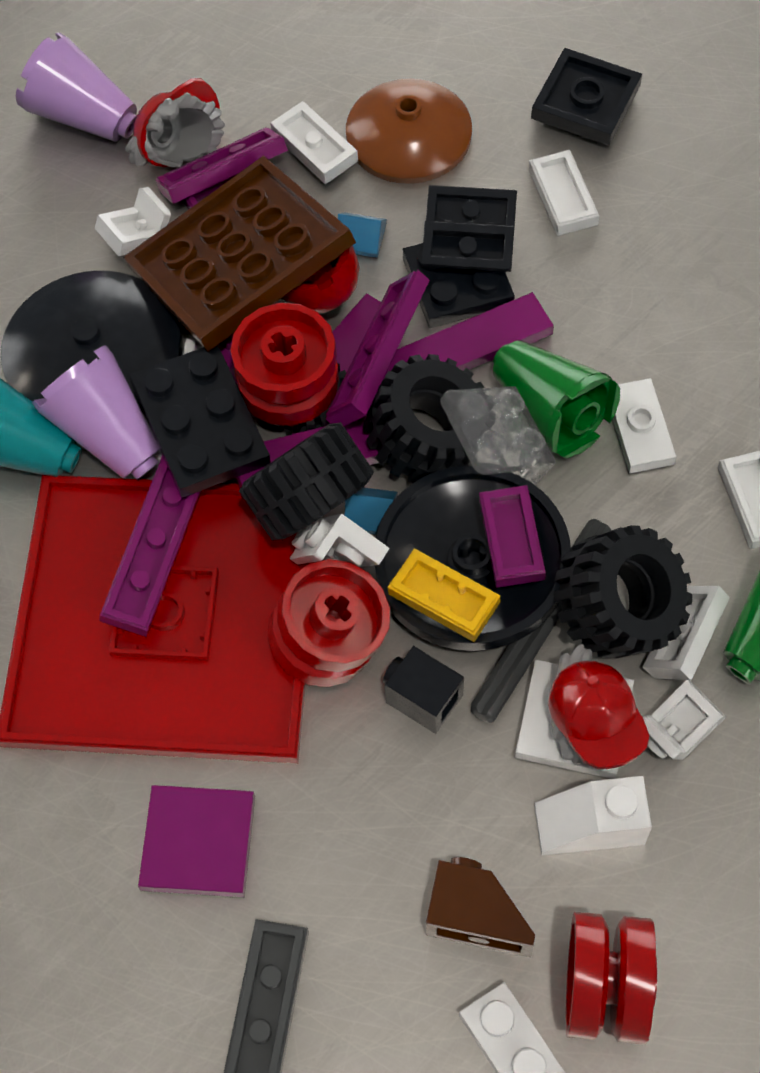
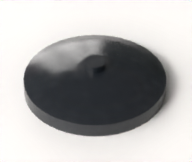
[0,271,183,414]
[374,465,571,651]

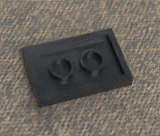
[129,345,271,498]

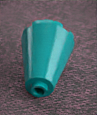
[0,378,82,477]

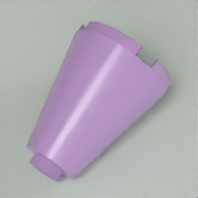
[16,32,137,142]
[32,345,160,480]

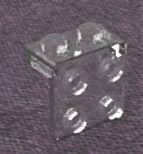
[440,386,556,486]

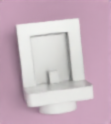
[95,187,171,256]
[643,680,726,760]

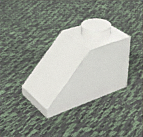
[534,776,652,856]

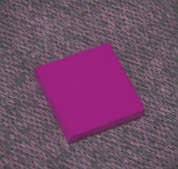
[138,785,255,898]

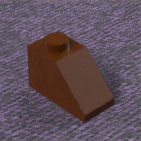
[426,857,535,958]

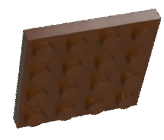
[123,155,356,352]

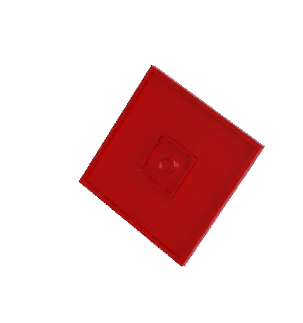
[0,475,314,764]

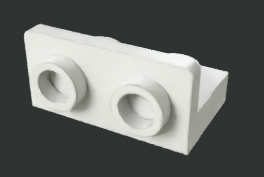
[290,513,390,567]

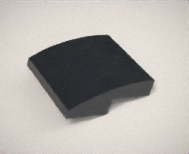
[421,185,517,272]

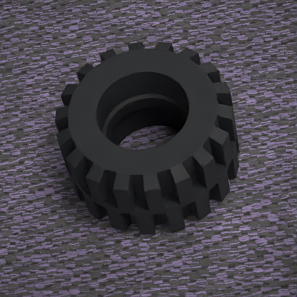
[363,354,494,483]
[239,422,374,541]
[554,525,692,659]

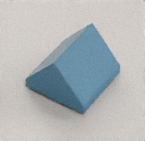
[338,212,387,258]
[344,487,398,535]

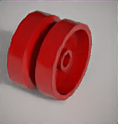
[230,303,339,426]
[267,559,390,687]
[565,912,657,1045]

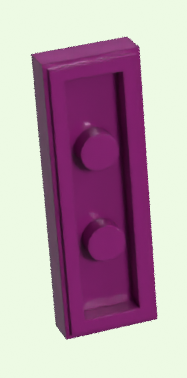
[155,127,288,204]

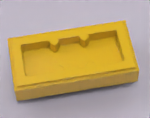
[388,548,501,642]

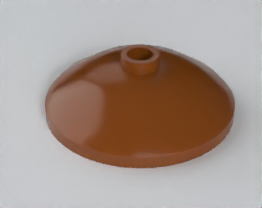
[346,78,472,184]

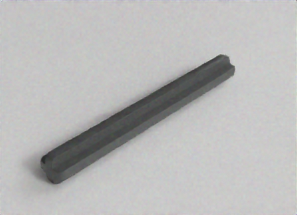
[471,519,611,723]

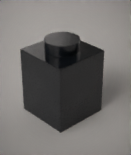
[383,645,464,734]

